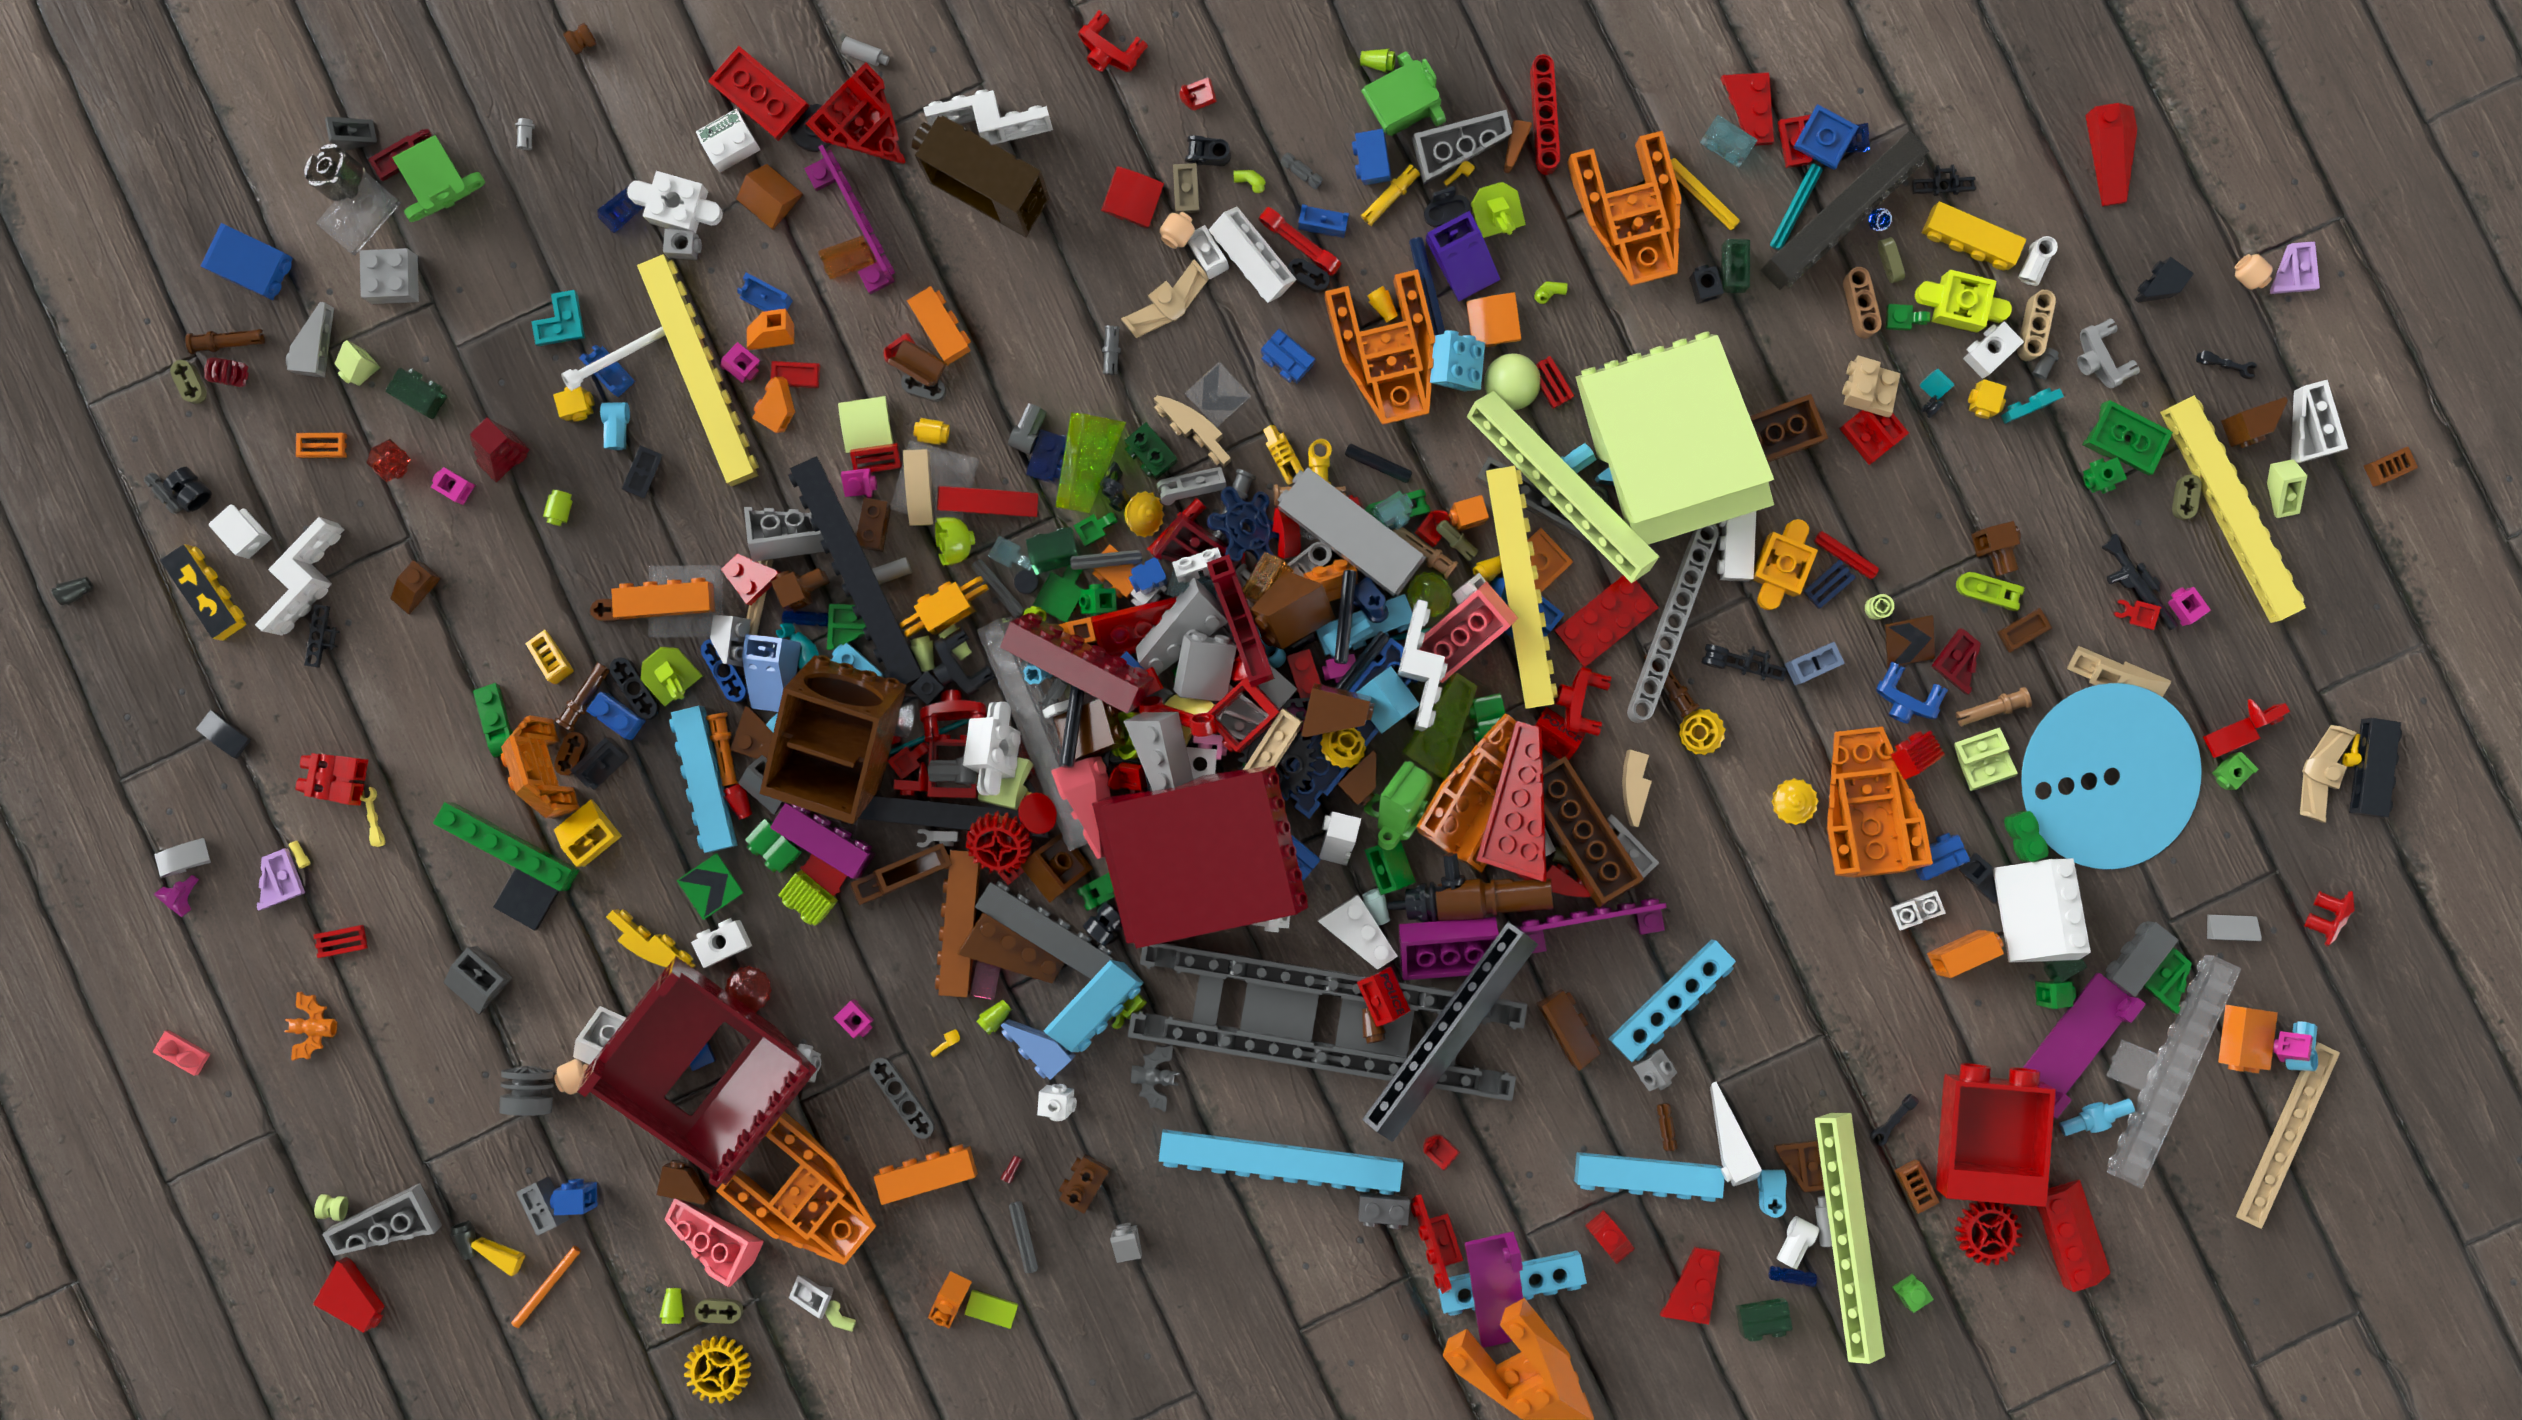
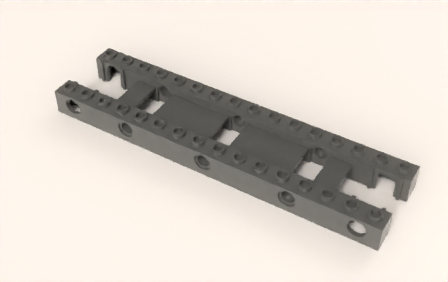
[1128,943,1527,1101]

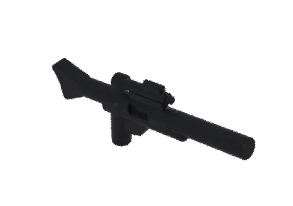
[2102,533,2178,631]

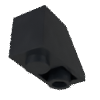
[2135,257,2194,303]

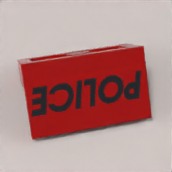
[1534,707,1586,760]
[1357,966,1411,1027]

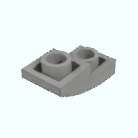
[154,838,211,878]

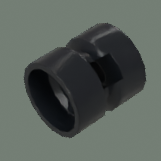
[163,467,212,512]
[1083,901,1123,947]

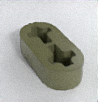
[1878,237,1905,283]
[170,360,207,404]
[2172,474,2202,520]
[695,1298,743,1324]

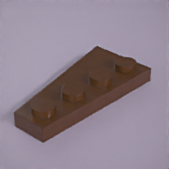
[957,913,1065,983]

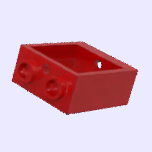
[1207,676,1281,753]
[928,735,979,798]

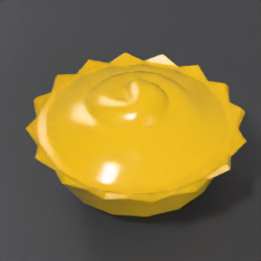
[1124,491,1164,538]
[1679,709,1726,755]
[1320,728,1366,768]
[1772,778,1819,825]

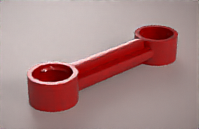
[1258,207,1342,276]
[1139,696,1216,737]

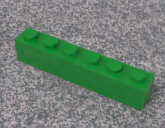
[433,802,580,891]

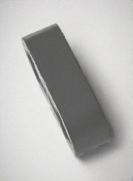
[901,374,946,402]

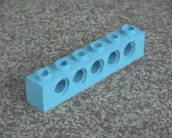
[1608,939,1736,1062]
[1438,1251,1587,1315]

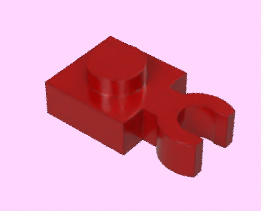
[2113,600,2161,630]

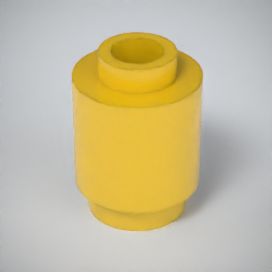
[913,418,950,445]

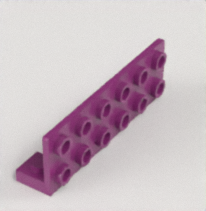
[804,145,895,294]
[1517,898,1667,953]
[2023,973,2146,1119]
[1465,1231,1523,1349]

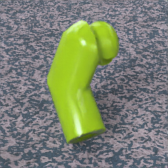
[1234,170,1266,193]
[1534,281,1567,304]

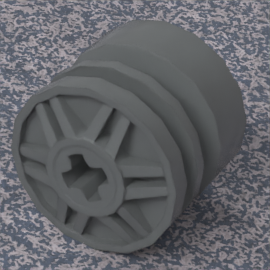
[499,1066,554,1116]

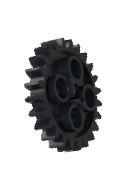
[1238,725,1317,798]

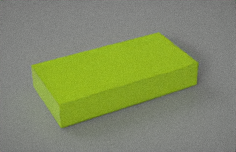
[964,1290,1019,1329]

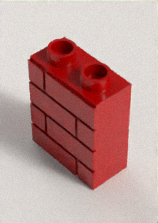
[1935,1063,2056,1207]

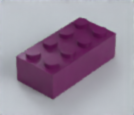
[770,803,876,879]
[1399,917,1499,980]

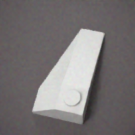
[1710,1082,1762,1187]

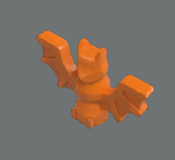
[284,992,337,1061]

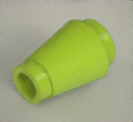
[1360,49,1396,73]
[976,999,1012,1035]
[660,1288,684,1324]

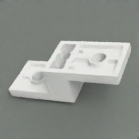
[923,89,1053,145]
[255,517,345,635]
[1397,600,1448,731]

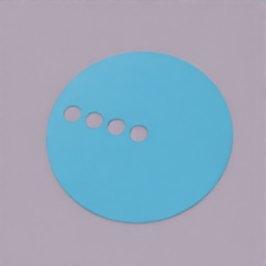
[2021,683,2201,869]

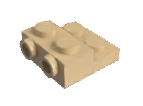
[1842,355,1900,418]

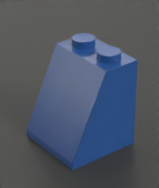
[201,223,293,300]

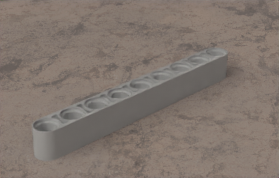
[1627,524,1719,723]

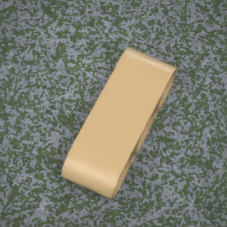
[2017,290,2056,361]

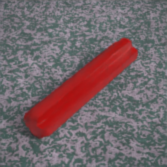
[1814,531,1879,579]

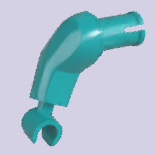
[776,623,819,669]

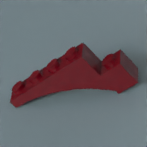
[1206,554,1275,687]

